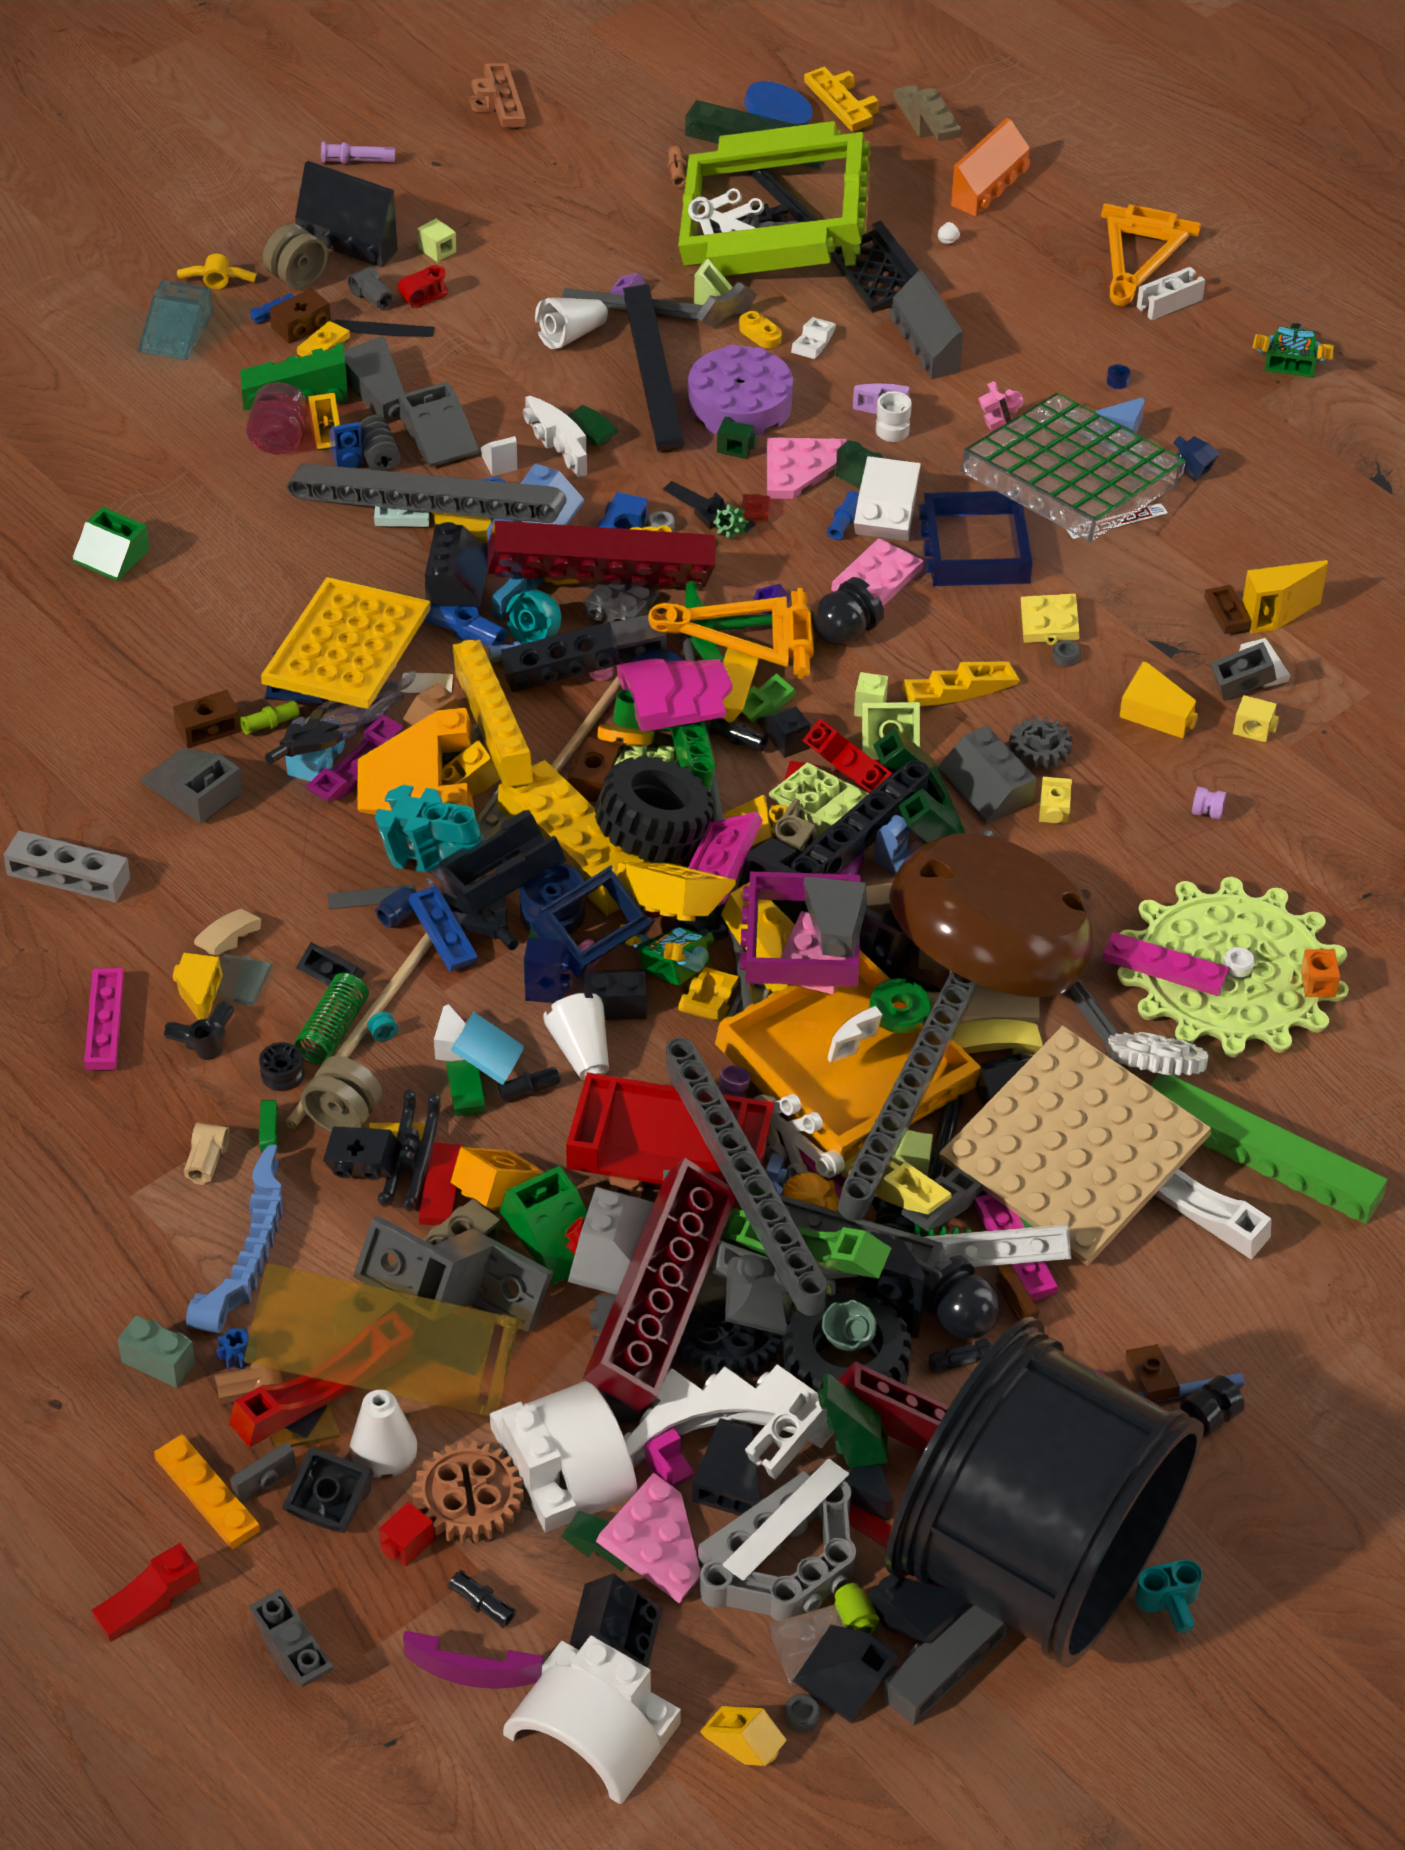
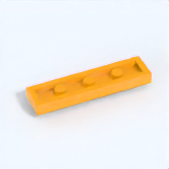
[154,1434,260,1550]

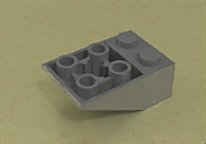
[399,382,479,467]
[140,748,243,824]

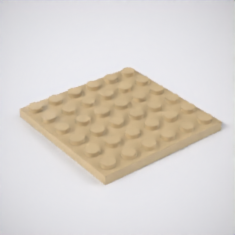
[940,1025,1211,1266]

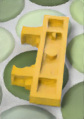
[804,66,879,132]

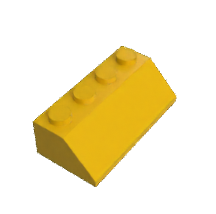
[617,862,736,921]

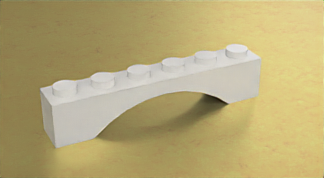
[1155,1169,1271,1259]

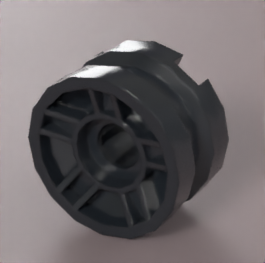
[259,1042,304,1091]

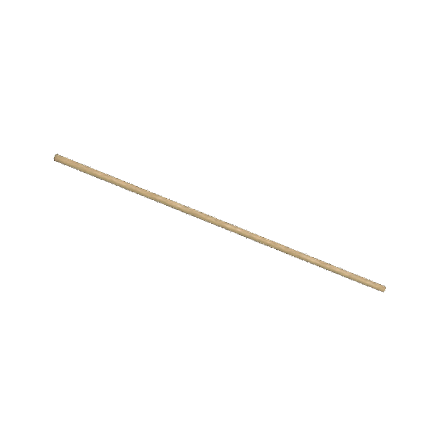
[285,676,622,1129]

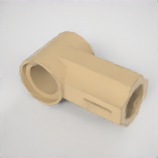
[184,1122,230,1185]

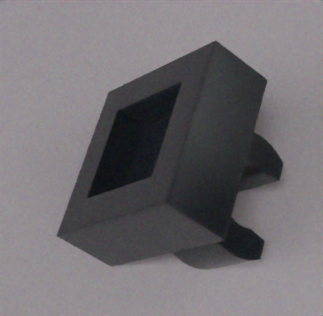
[694,492,727,529]

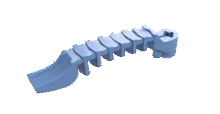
[186,1145,283,1333]

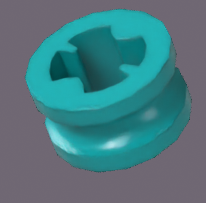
[367,1011,399,1042]

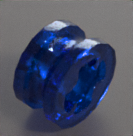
[1106,364,1131,389]

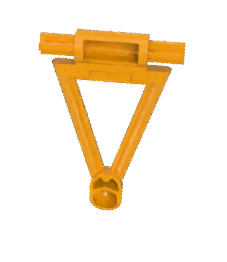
[1101,203,1201,307]
[648,588,814,679]

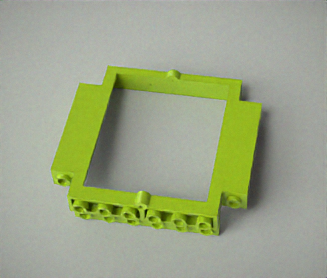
[678,121,871,276]

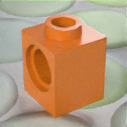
[1301,949,1340,997]

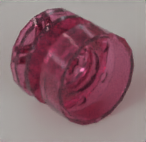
[246,382,309,455]

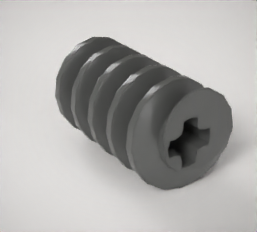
[360,415,401,471]

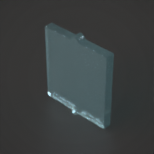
[216,953,272,1006]

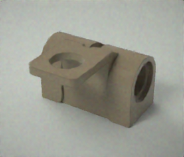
[774,798,816,860]

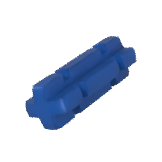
[250,293,294,324]

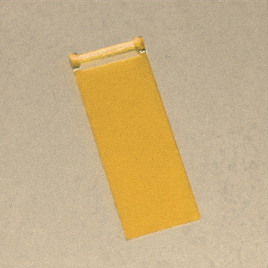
[244,1263,523,1417]

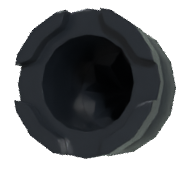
[813,577,884,646]
[922,1255,1001,1340]

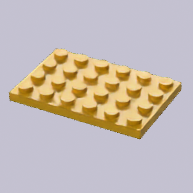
[261,577,431,709]

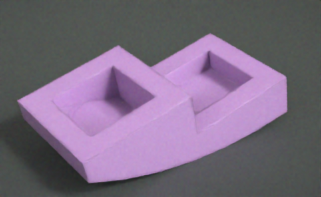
[853,383,910,414]

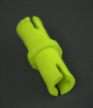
[240,701,300,735]

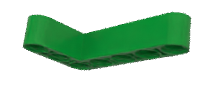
[613,690,715,792]

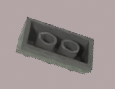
[938,726,1037,824]

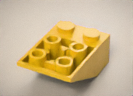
[1242,560,1328,634]

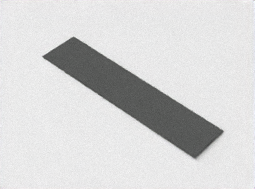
[328,885,414,909]

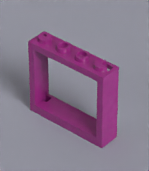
[740,871,861,987]

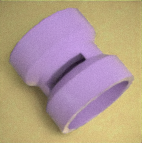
[1191,786,1227,820]

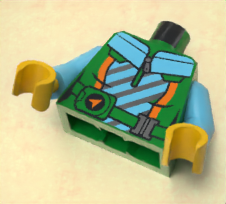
[1252,323,1334,378]
[620,924,714,986]

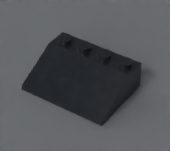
[295,161,398,267]

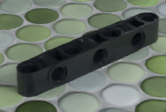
[791,760,929,874]

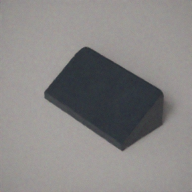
[296,942,366,994]

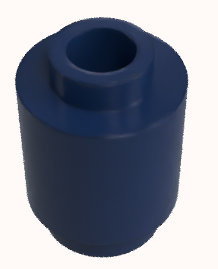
[375,886,416,928]

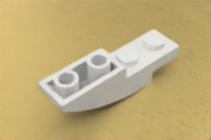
[523,396,587,478]

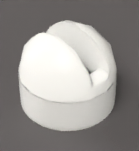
[938,222,960,245]

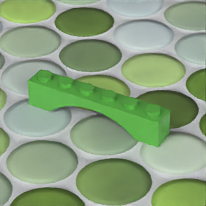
[721,1209,891,1279]

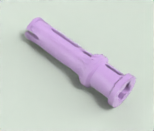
[321,141,395,164]

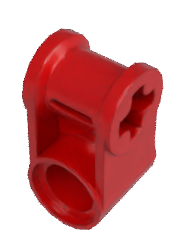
[397,265,448,308]

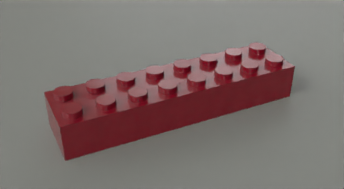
[487,520,716,589]
[583,1157,736,1412]

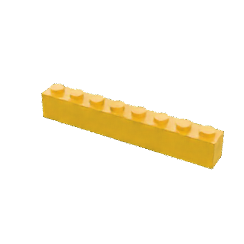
[452,640,533,788]

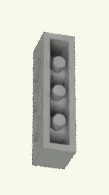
[3,830,130,903]

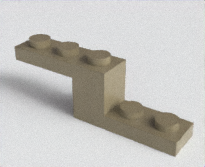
[894,85,961,141]

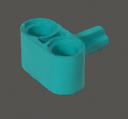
[1135,1559,1203,1634]

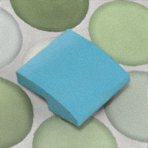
[451,1011,524,1085]

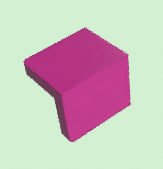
[645,1428,694,1487]

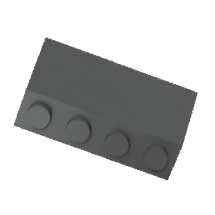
[890,270,963,379]

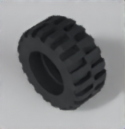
[595,756,714,863]
[783,1290,911,1393]

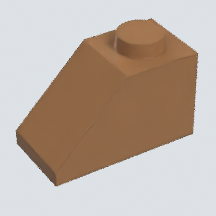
[400,683,457,730]

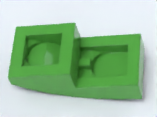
[741,673,797,722]

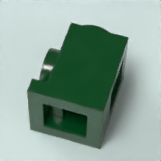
[717,416,759,459]

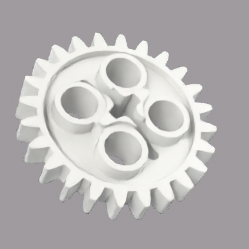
[1106,1032,1208,1075]

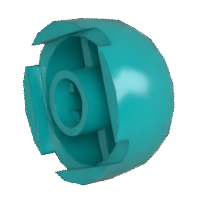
[506,590,562,644]

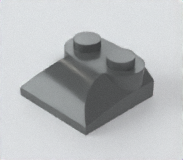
[725,1255,792,1335]

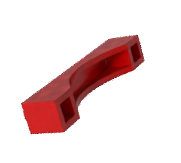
[229,1311,414,1448]

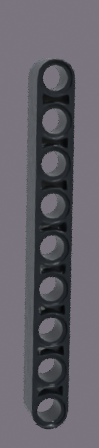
[623,283,684,452]

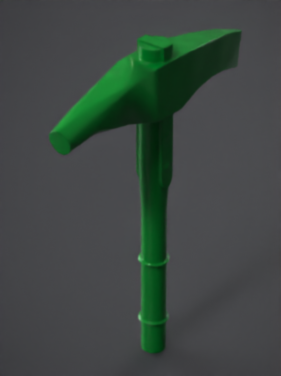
[684,581,814,661]

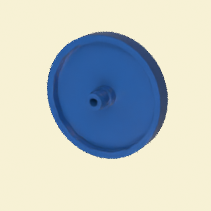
[744,81,813,129]

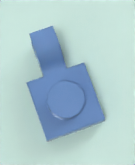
[766,1153,788,1195]

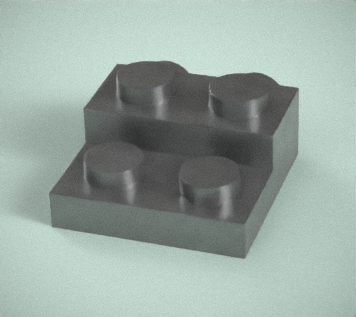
[585,581,660,623]

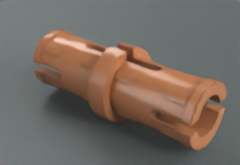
[667,145,687,188]

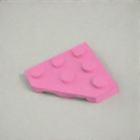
[767,437,847,499]
[596,1473,701,1604]

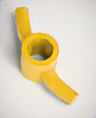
[177,253,257,289]

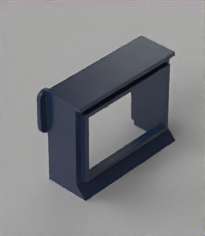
[531,866,655,978]

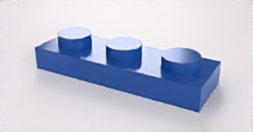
[408,886,478,972]

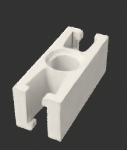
[1137,267,1205,321]
[745,1385,827,1480]

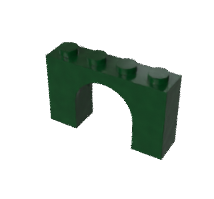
[873,728,965,842]

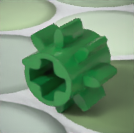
[713,504,749,540]

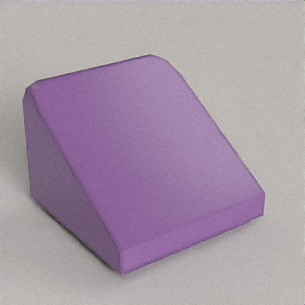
[610,273,646,295]

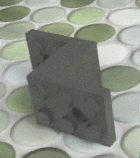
[353,1216,554,1333]

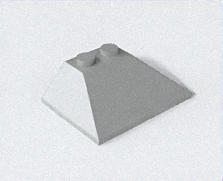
[568,1187,655,1295]

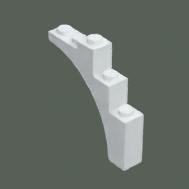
[624,1365,835,1468]

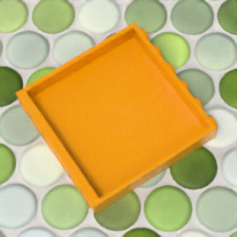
[715,949,981,1162]

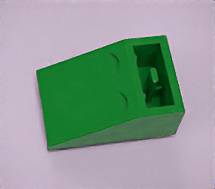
[500,1165,587,1285]

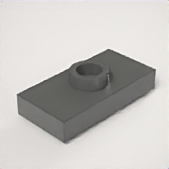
[230,1442,296,1503]

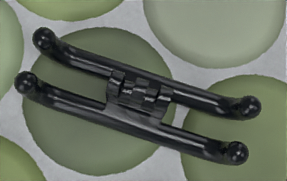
[378,1090,441,1212]

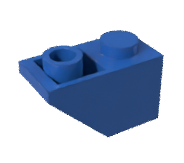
[329,422,363,468]

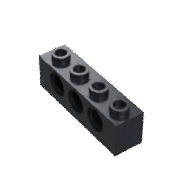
[501,622,620,692]

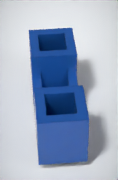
[597,492,648,529]

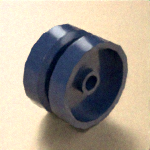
[519,862,585,934]

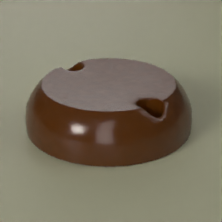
[889,833,1093,997]

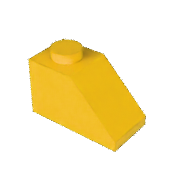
[173,953,223,1020]
[700,1706,787,1766]

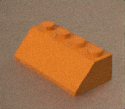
[951,118,1030,216]

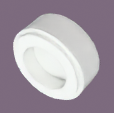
[1223,947,1255,977]

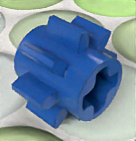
[216,1328,258,1369]

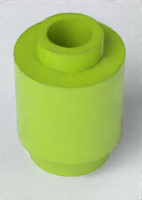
[834,1583,879,1634]

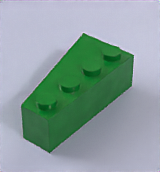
[240,342,348,410]

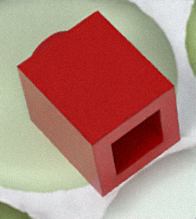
[379,1502,435,1566]

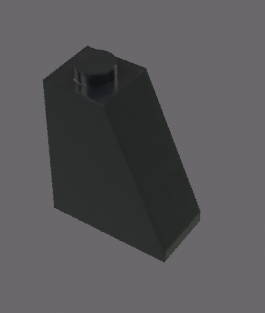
[692,1418,760,1516]

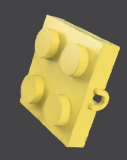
[1021,594,1079,645]

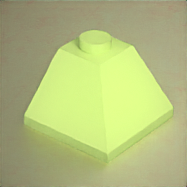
[862,702,920,760]

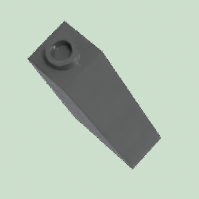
[344,336,405,423]

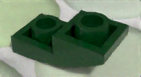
[567,404,619,447]
[561,1511,627,1572]

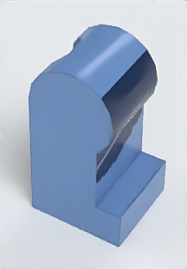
[874,815,913,875]

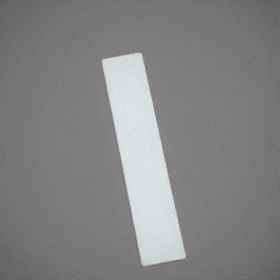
[723,1459,849,1580]

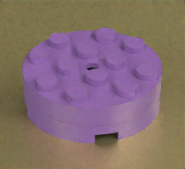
[688,345,793,436]

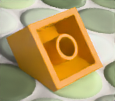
[451,1147,544,1211]

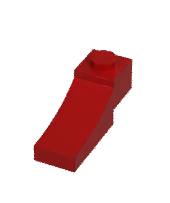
[91,1543,201,1642]

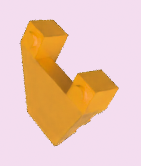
[358,708,474,816]

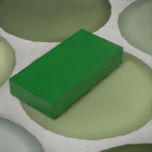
[446,1059,486,1116]

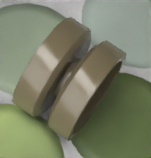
[262,223,328,290]
[301,1056,383,1132]

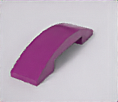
[306,714,404,802]
[403,1631,544,1689]

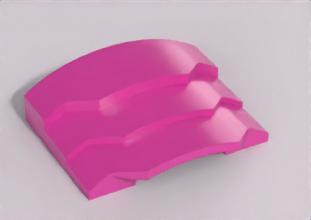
[617,659,733,732]

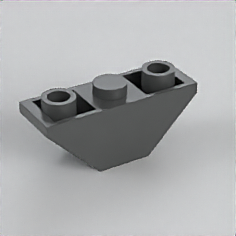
[249,1589,334,1688]

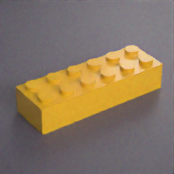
[497,760,651,916]

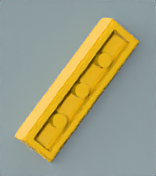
[722,648,759,723]

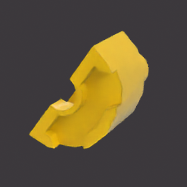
[678,967,739,1022]

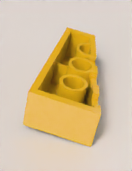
[721,882,795,992]

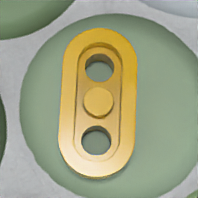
[739,311,782,349]

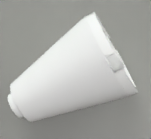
[535,297,608,349]
[543,993,609,1080]
[350,1390,417,1478]

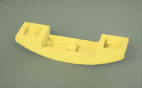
[953,1019,1043,1054]

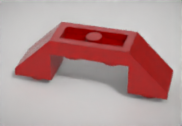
[802,718,893,793]

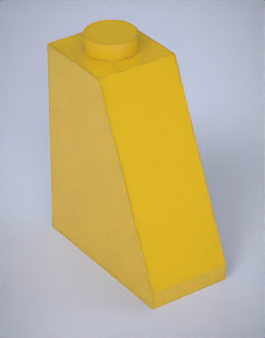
[1119,662,1198,739]

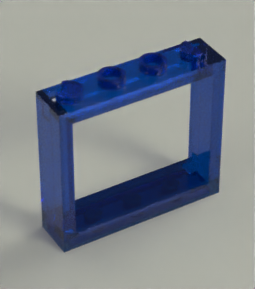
[918,490,1033,586]

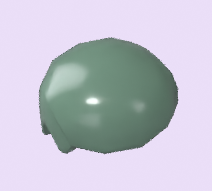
[822,1300,876,1351]

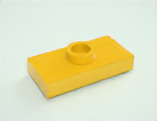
[297,321,350,357]

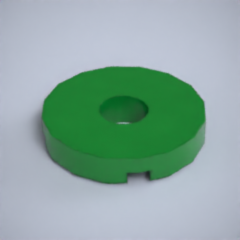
[868,978,931,1034]

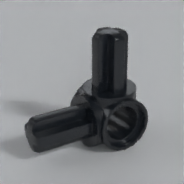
[164,1001,234,1060]

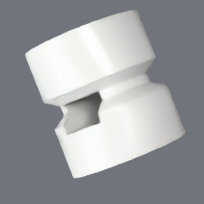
[876,391,912,442]

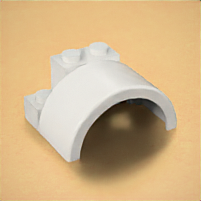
[490,1381,637,1533]
[503,1635,681,1804]

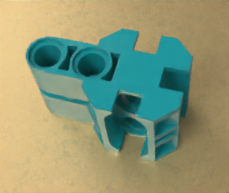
[374,785,484,872]

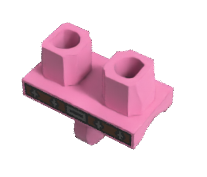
[978,381,1023,432]

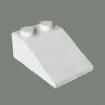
[854,456,921,541]

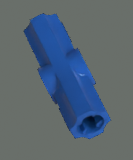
[424,605,507,647]

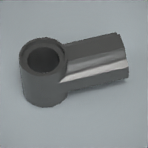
[347,266,395,311]

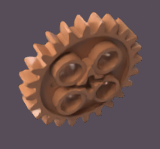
[412,1441,524,1544]

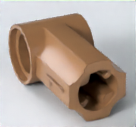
[215,1357,283,1405]

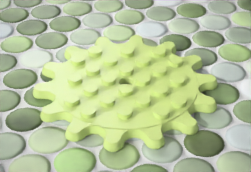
[1117,877,1349,1057]

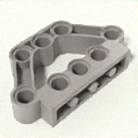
[698,1471,856,1623]

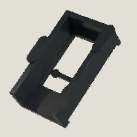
[438,810,567,916]

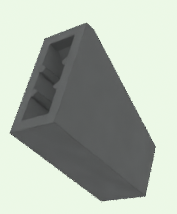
[804,876,867,958]

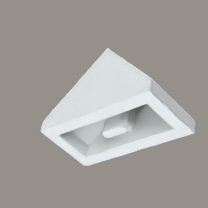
[479,436,518,476]
[434,1004,465,1061]

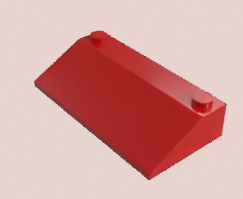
[566,1072,774,1184]

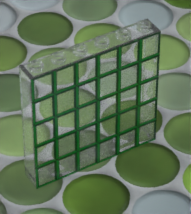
[961,392,1186,542]

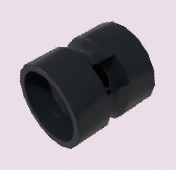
[1180,1375,1245,1437]

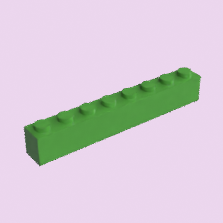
[1150,1073,1388,1224]

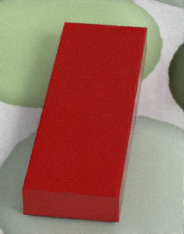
[419,1142,464,1226]

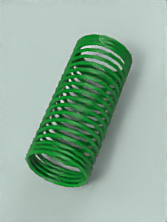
[294,973,369,1064]

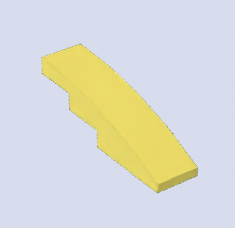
[840,1152,952,1214]

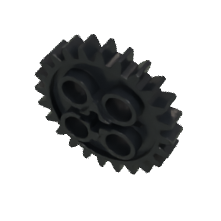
[676,1301,782,1377]

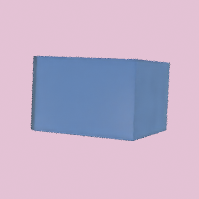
[1094,397,1145,442]

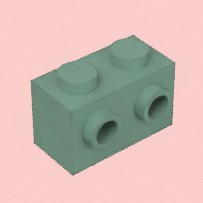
[117,1315,196,1388]

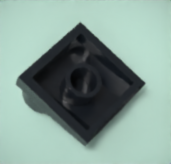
[282,1446,374,1533]

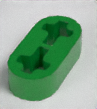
[259,1099,278,1153]

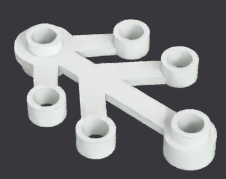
[688,188,764,235]
[754,1094,845,1178]

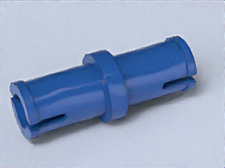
[827,491,859,540]

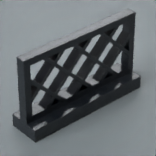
[831,220,919,313]

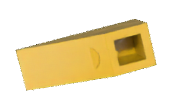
[442,740,500,796]

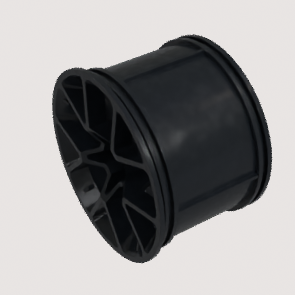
[885,1317,1204,1668]

